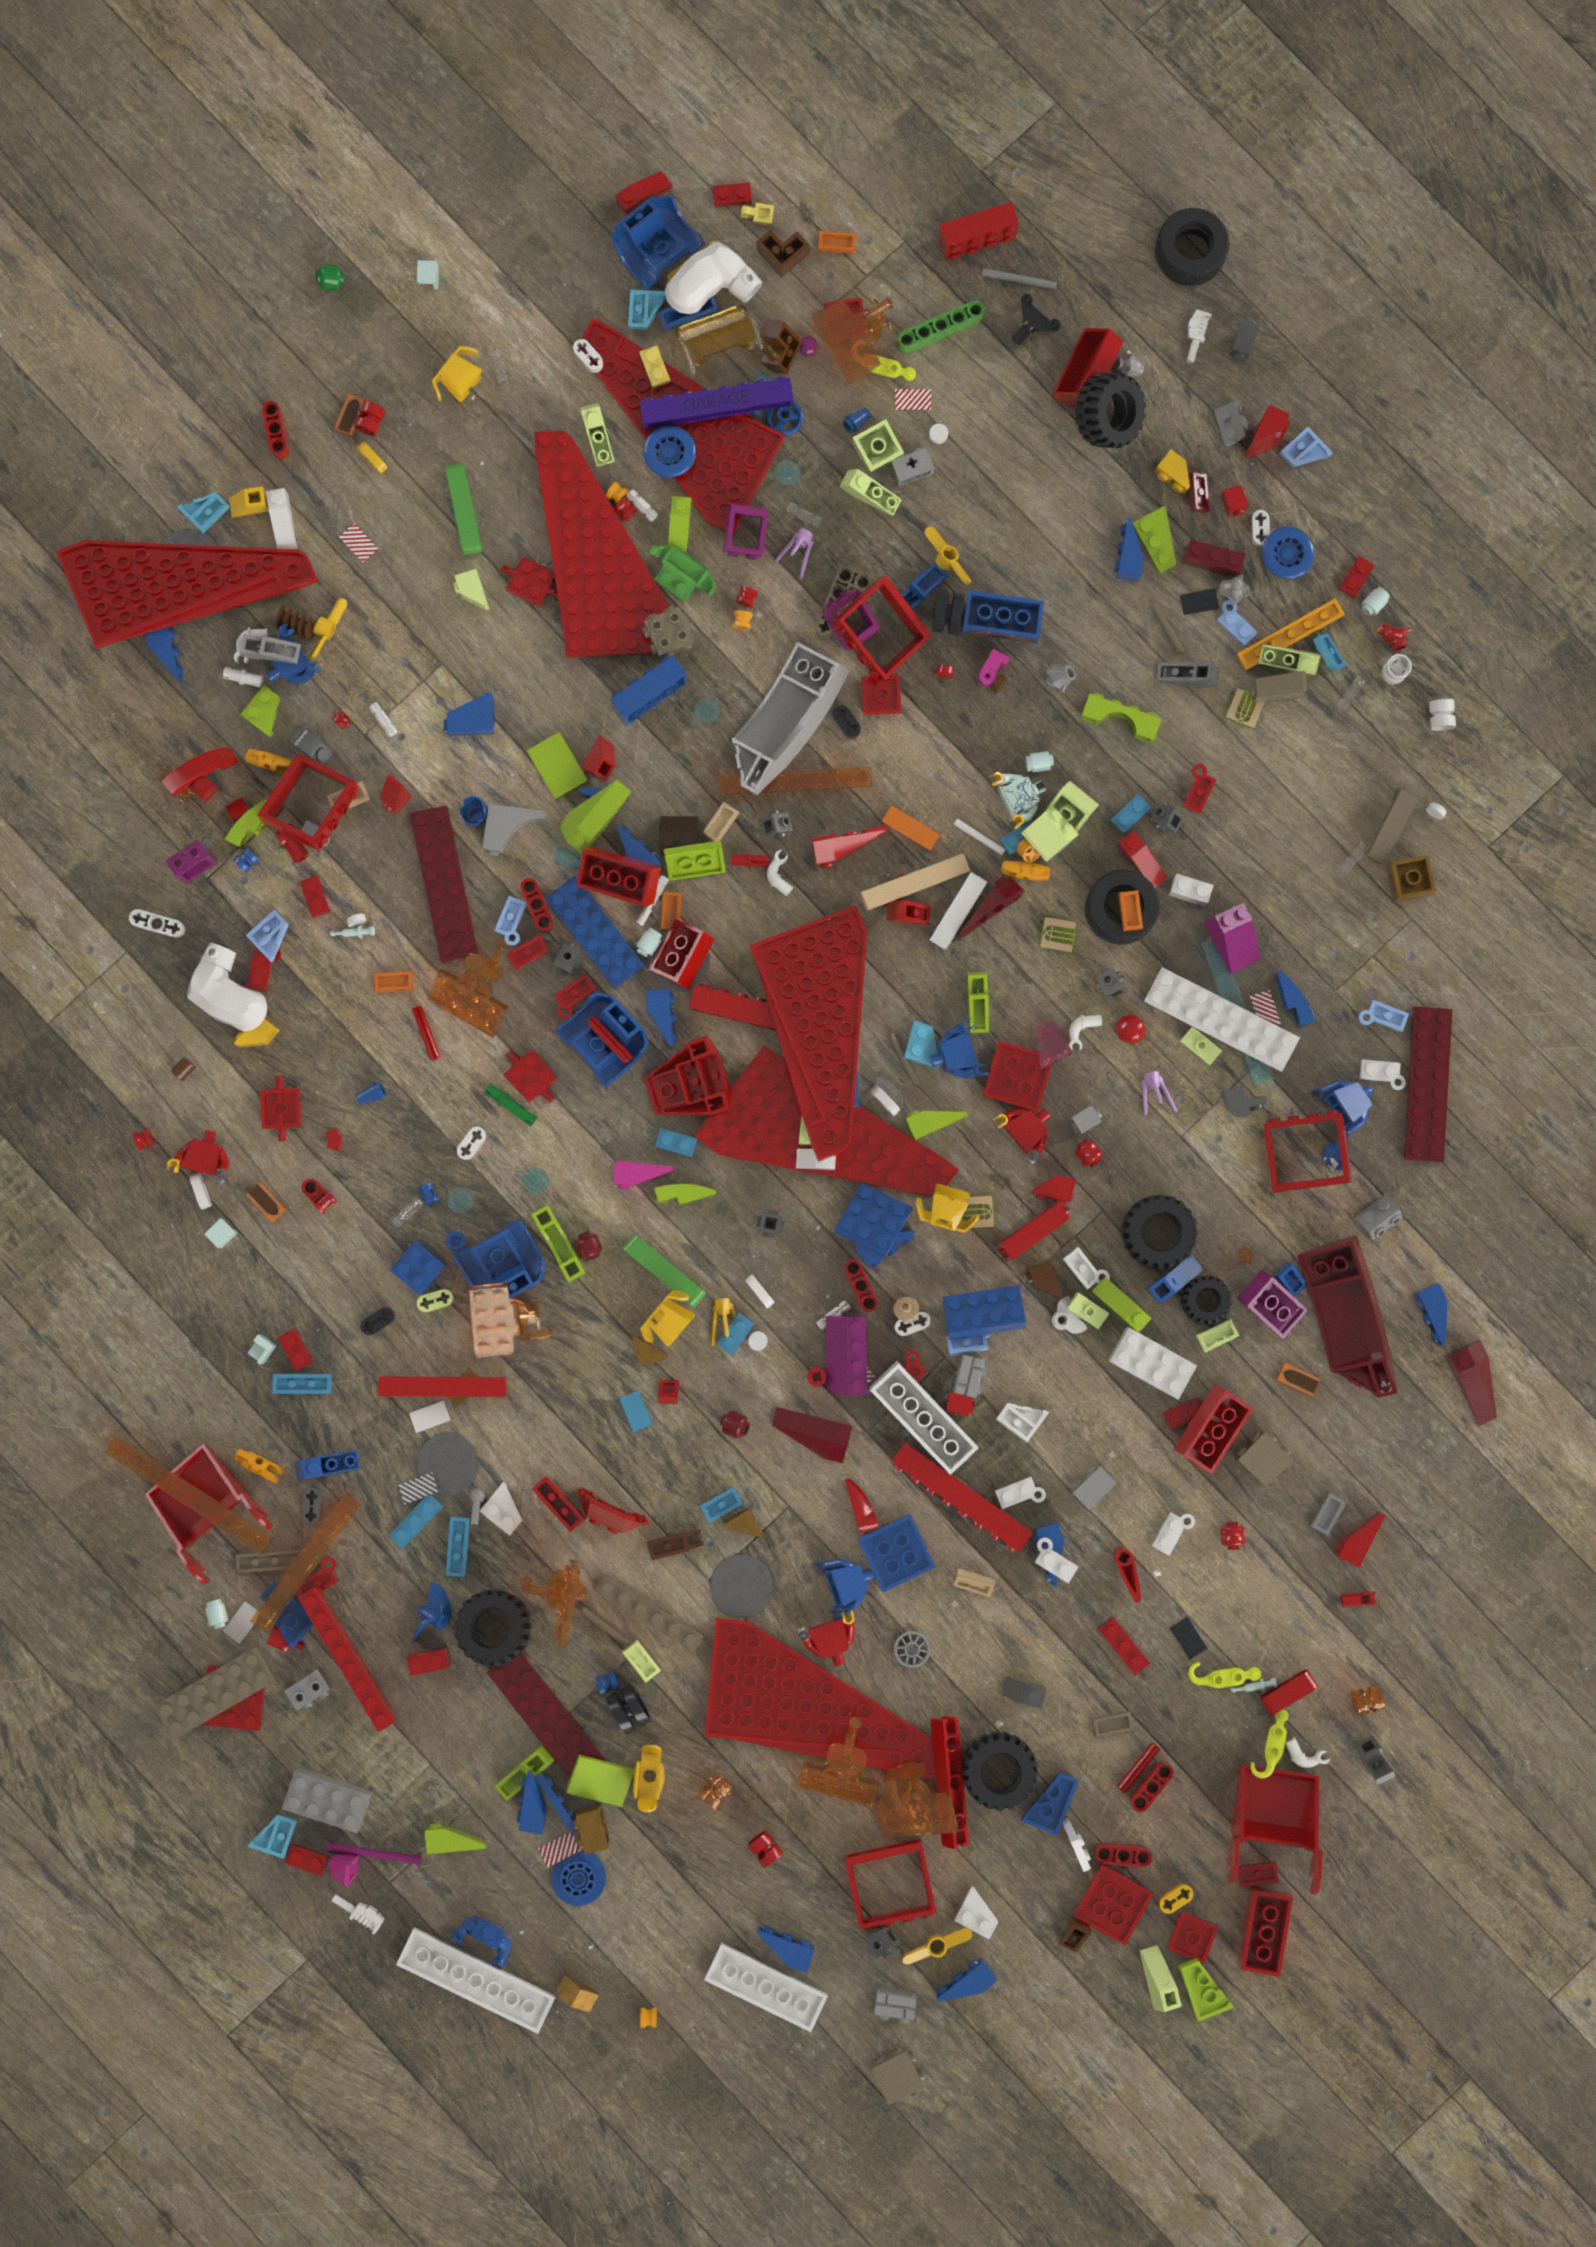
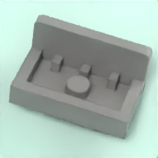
[1214,401,1252,446]
[1355,1194,1402,1240]

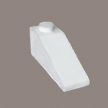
[266,488,297,550]

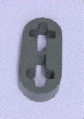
[302,1487,322,1525]

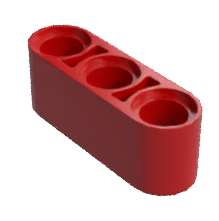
[262,401,289,460]
[520,878,554,933]
[844,1259,878,1312]
[1260,1669,1318,1716]
[1129,1761,1174,1813]
[1093,1842,1152,1867]

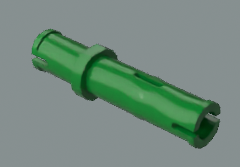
[484,1084,538,1127]

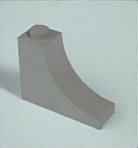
[482,804,547,857]

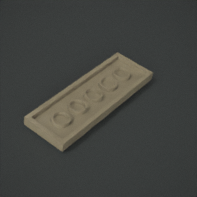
[154,1646,277,1740]

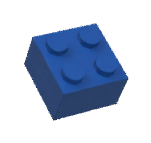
[390,1241,447,1295]

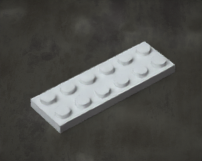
[704,1942,828,2032]

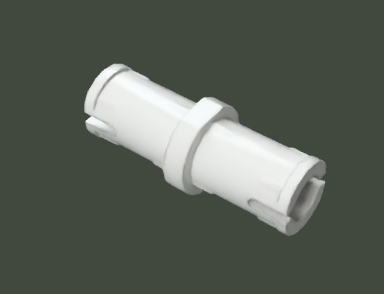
[223,667,263,688]

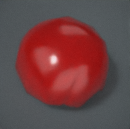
[1115,1014,1146,1045]

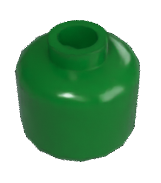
[316,264,344,290]

